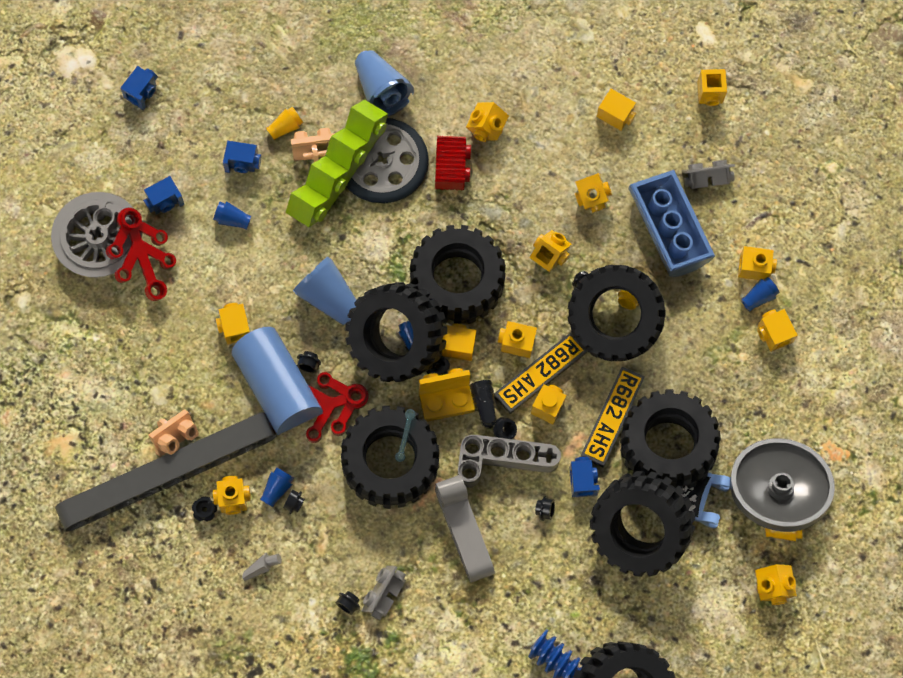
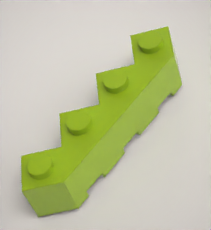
[285,99,388,227]

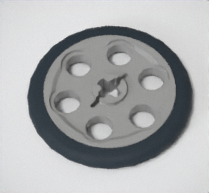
[346,118,429,204]

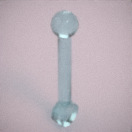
[395,409,416,462]

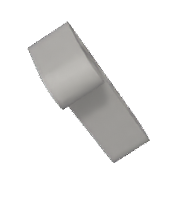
[457,435,561,488]
[435,475,495,583]

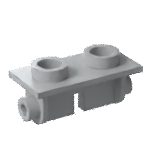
[682,160,735,189]
[361,566,406,620]

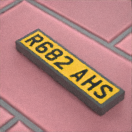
[494,332,587,414]
[580,367,645,468]

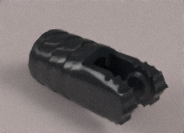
[470,380,497,430]

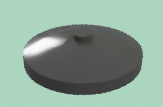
[730,438,835,532]

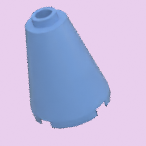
[355,50,414,116]
[293,257,357,325]

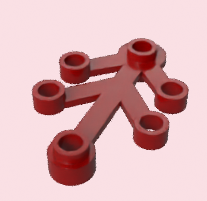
[106,208,176,301]
[306,372,369,443]

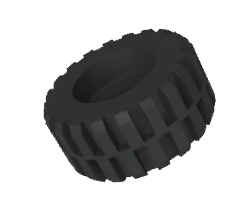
[410,225,506,324]
[567,265,666,362]
[345,282,448,382]
[620,389,721,489]
[341,405,440,509]
[590,471,695,577]
[573,641,676,678]

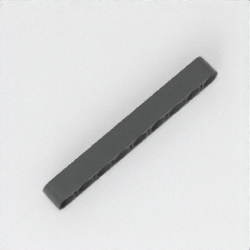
[55,412,277,532]

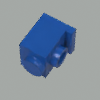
[120,66,158,110]
[223,140,262,173]
[143,176,185,214]
[569,457,600,497]

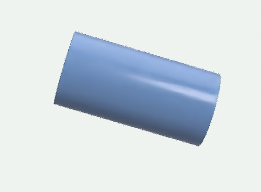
[628,170,715,277]
[232,327,323,435]

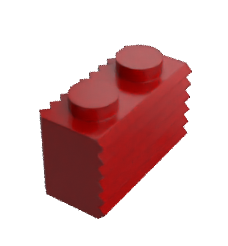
[435,136,471,191]

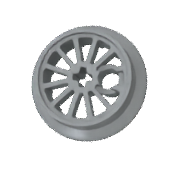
[51,192,142,277]

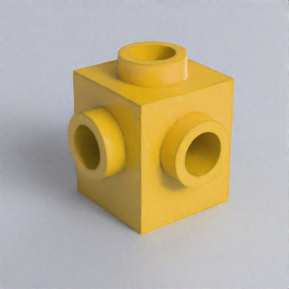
[466,102,509,142]
[575,173,612,213]
[529,230,572,272]
[213,476,251,515]
[755,564,797,605]

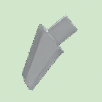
[242,552,282,581]

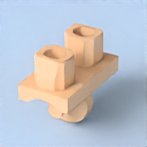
[291,128,335,162]
[148,409,199,457]

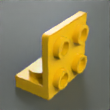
[419,368,475,422]

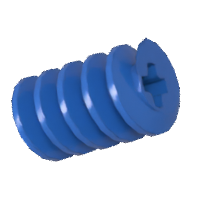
[528,629,583,678]

